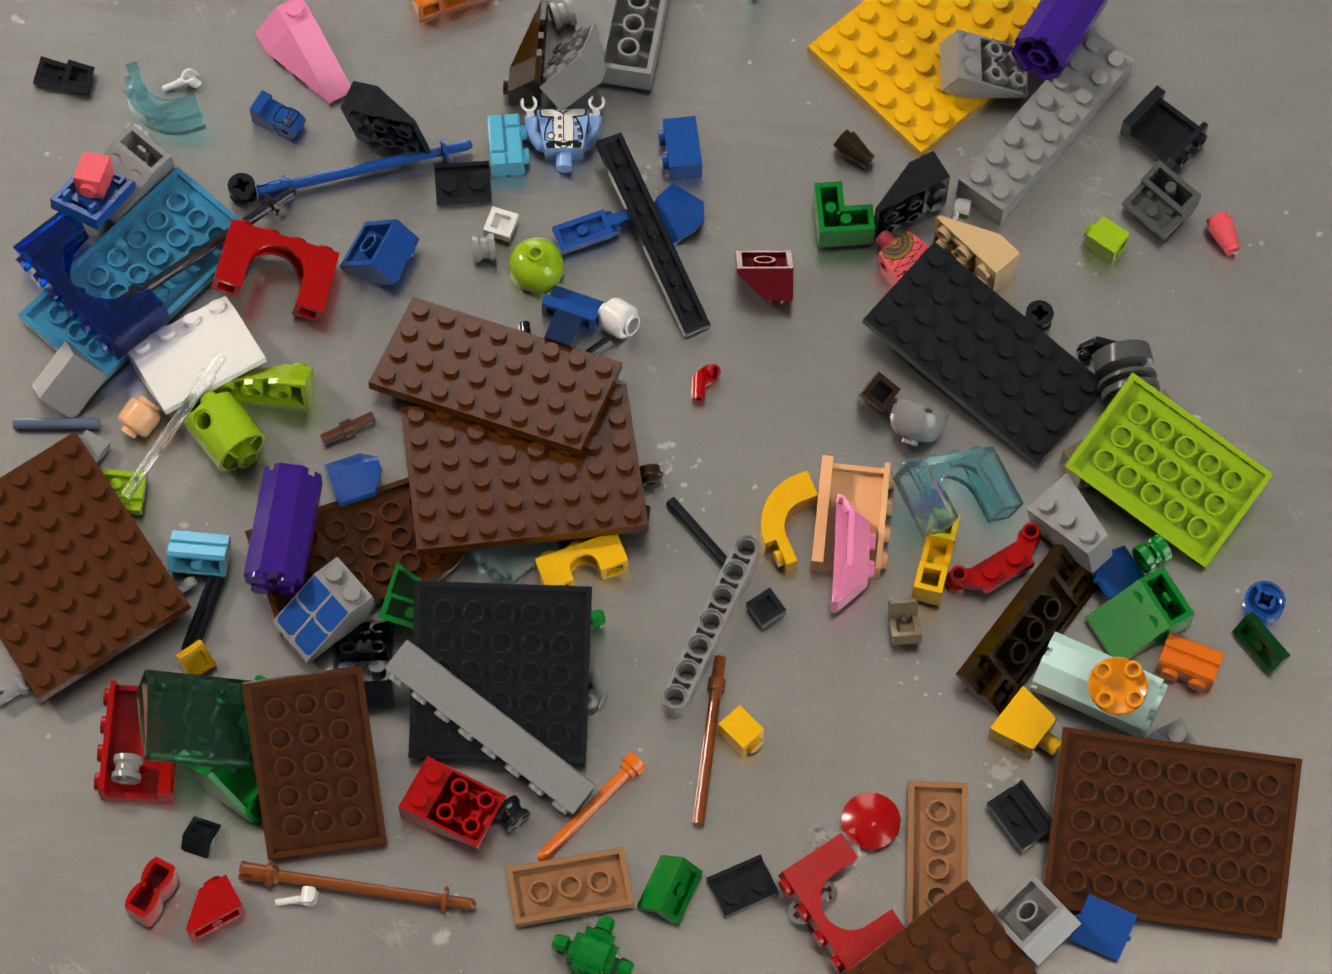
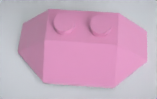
[831,494,876,613]

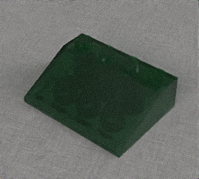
[136,669,255,771]

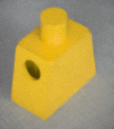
[988,686,1061,758]

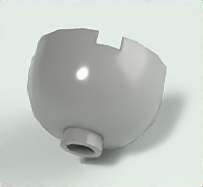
[889,398,948,447]

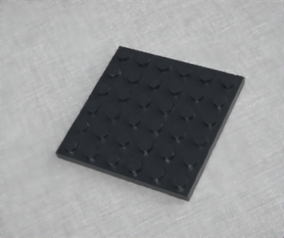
[408,580,592,764]

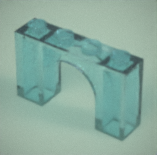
[892,446,1024,537]

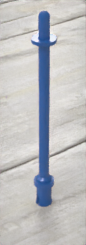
[256,138,473,201]

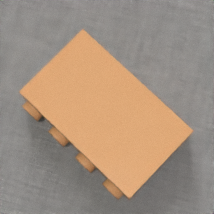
[810,455,895,579]

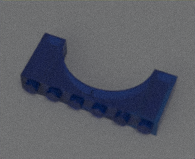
[13,212,171,360]

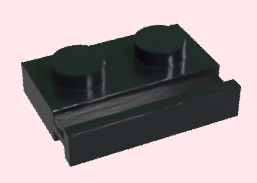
[434,160,492,205]
[986,780,1051,853]
[706,854,779,919]

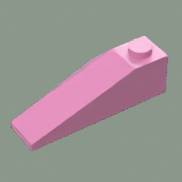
[255,0,351,106]

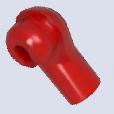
[691,363,721,402]

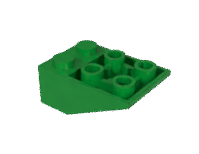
[1085,566,1195,659]

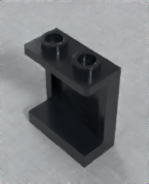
[1120,85,1208,171]

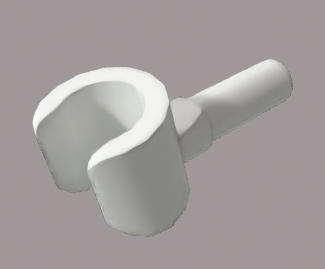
[162,68,202,92]
[950,198,971,220]
[275,886,319,907]

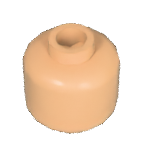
[118,395,161,439]

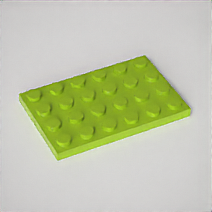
[1064,373,1274,568]

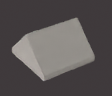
[32,341,108,418]

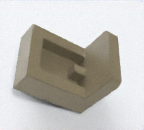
[888,598,922,645]

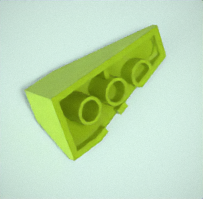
[198,363,315,409]

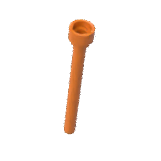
[537,751,647,861]

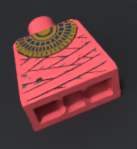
[875,230,930,287]

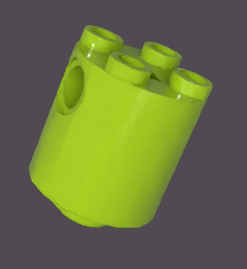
[183,391,266,472]

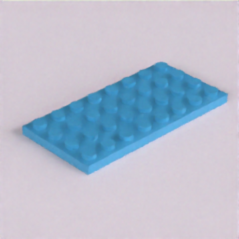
[18,167,240,386]

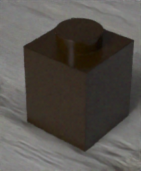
[858,371,901,413]

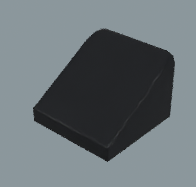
[181,816,222,858]

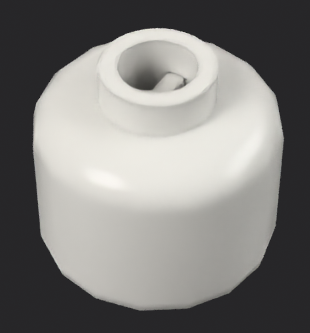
[598,298,640,339]

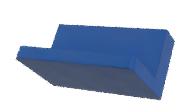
[541,285,605,333]

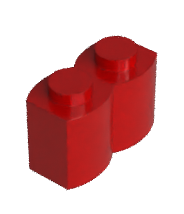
[125,856,179,927]

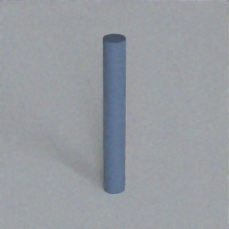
[13,418,100,429]

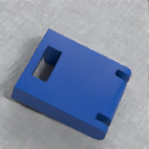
[50,172,136,230]

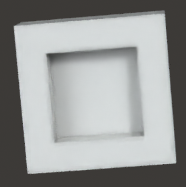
[483,206,519,243]

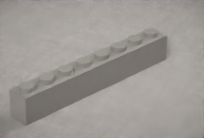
[385,640,596,815]

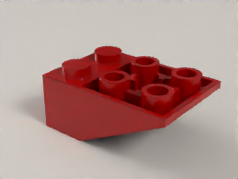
[399,756,506,848]

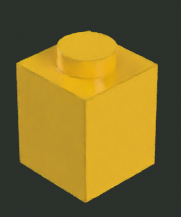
[718,705,764,757]

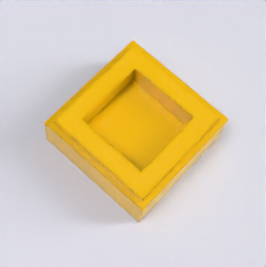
[175,639,217,681]

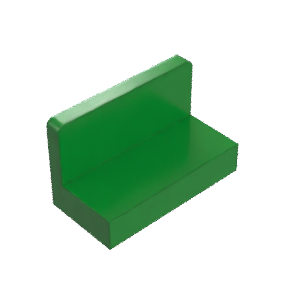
[637,855,703,925]

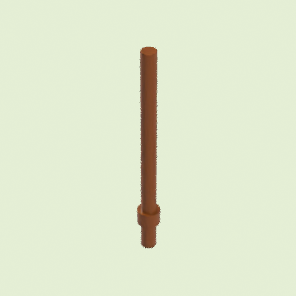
[692,655,726,827]

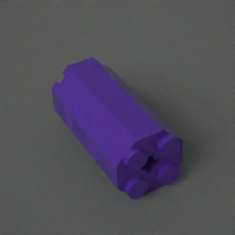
[1011,0,1108,80]
[244,463,323,598]

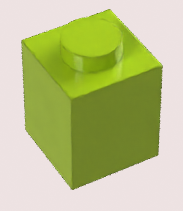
[1084,215,1130,265]

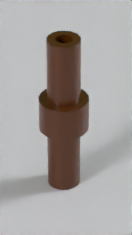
[320,411,376,445]

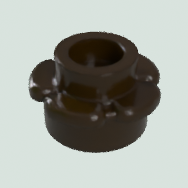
[640,464,664,486]

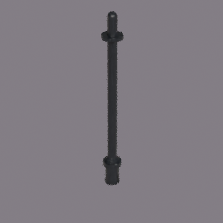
[108,187,296,318]

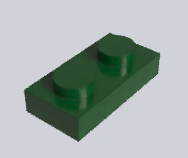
[1232,612,1291,676]

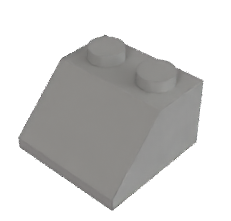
[992,873,1082,966]

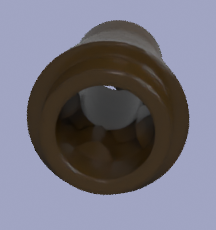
[833,129,875,168]

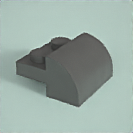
[1122,160,1201,241]

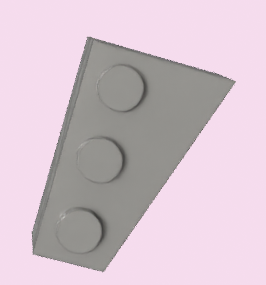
[1026,473,1113,574]

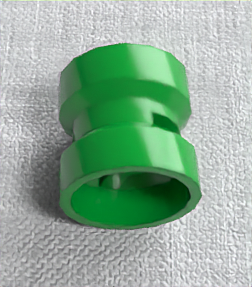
[1132,534,1172,573]

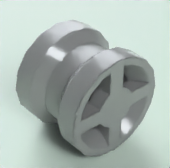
[548,0,577,30]
[471,233,496,263]
[111,753,143,785]

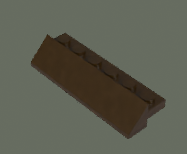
[956,543,1099,715]

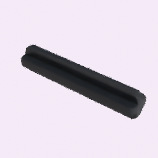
[181,575,224,651]

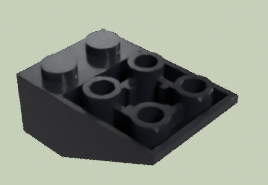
[340,81,431,154]
[874,151,950,237]
[333,621,394,707]

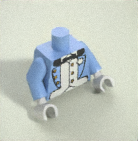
[520,95,606,173]

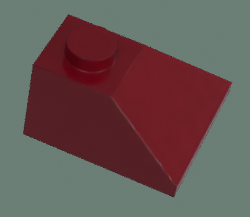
[736,251,794,304]

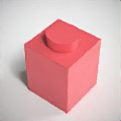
[73,152,114,200]

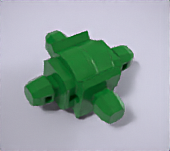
[551,916,635,974]

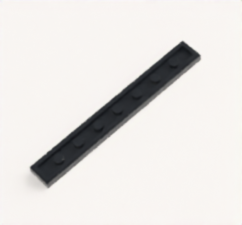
[595,132,711,338]

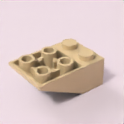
[933,215,1020,293]

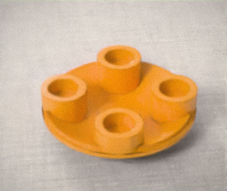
[1088,657,1148,715]

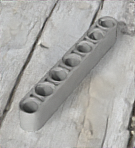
[662,535,760,718]

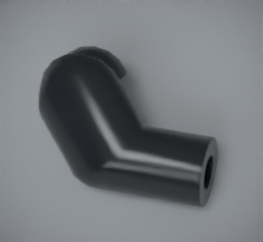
[1076,336,1117,362]

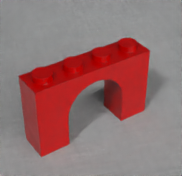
[210,219,340,322]
[778,833,904,974]

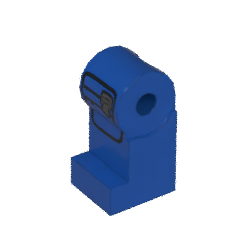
[249,90,306,140]

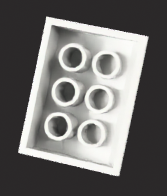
[125,296,267,415]

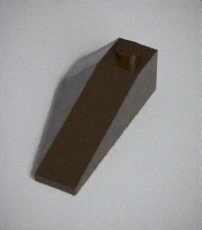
[503,0,548,107]

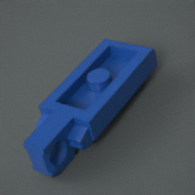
[552,209,631,255]

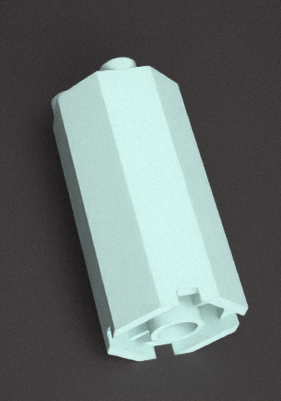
[1030,632,1168,737]

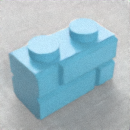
[487,114,530,177]
[167,530,231,577]

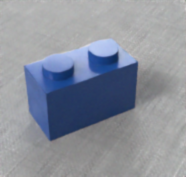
[658,116,702,181]

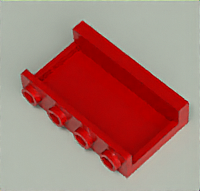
[94,680,184,803]

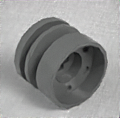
[1092,339,1160,407]

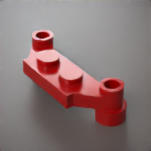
[945,523,1041,595]

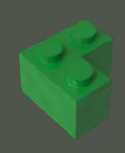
[813,181,875,248]

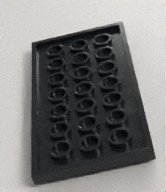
[862,242,1101,468]

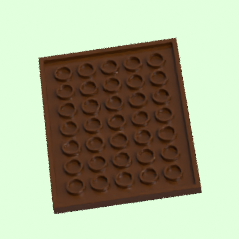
[401,384,649,556]
[0,431,191,703]
[1043,727,1302,939]

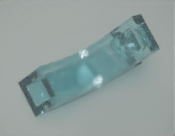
[124,62,206,135]

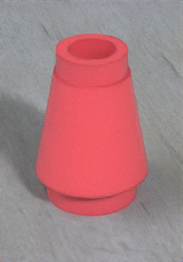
[1206,211,1241,255]

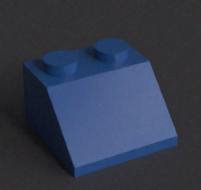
[339,219,420,285]

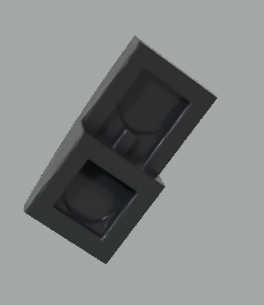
[33,56,95,93]

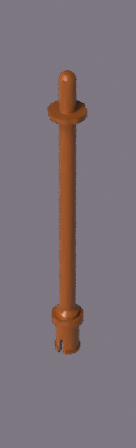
[239,860,476,914]

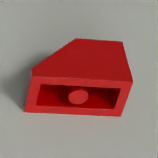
[186,875,245,942]

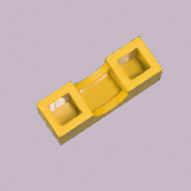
[911,508,961,606]
[535,534,629,586]

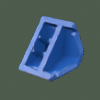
[654,183,704,245]
[324,453,382,507]

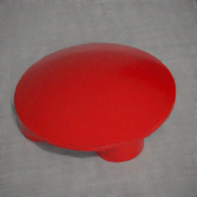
[841,792,901,852]

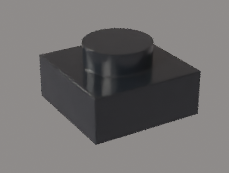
[746,588,786,629]

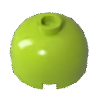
[508,237,564,295]

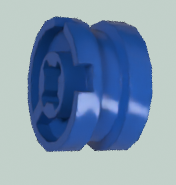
[1242,581,1286,626]

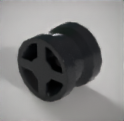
[227,173,257,207]
[1025,300,1054,333]
[495,795,531,833]

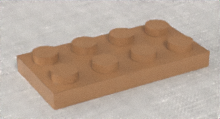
[506,847,634,928]

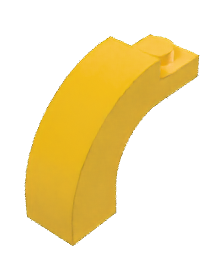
[760,471,818,575]

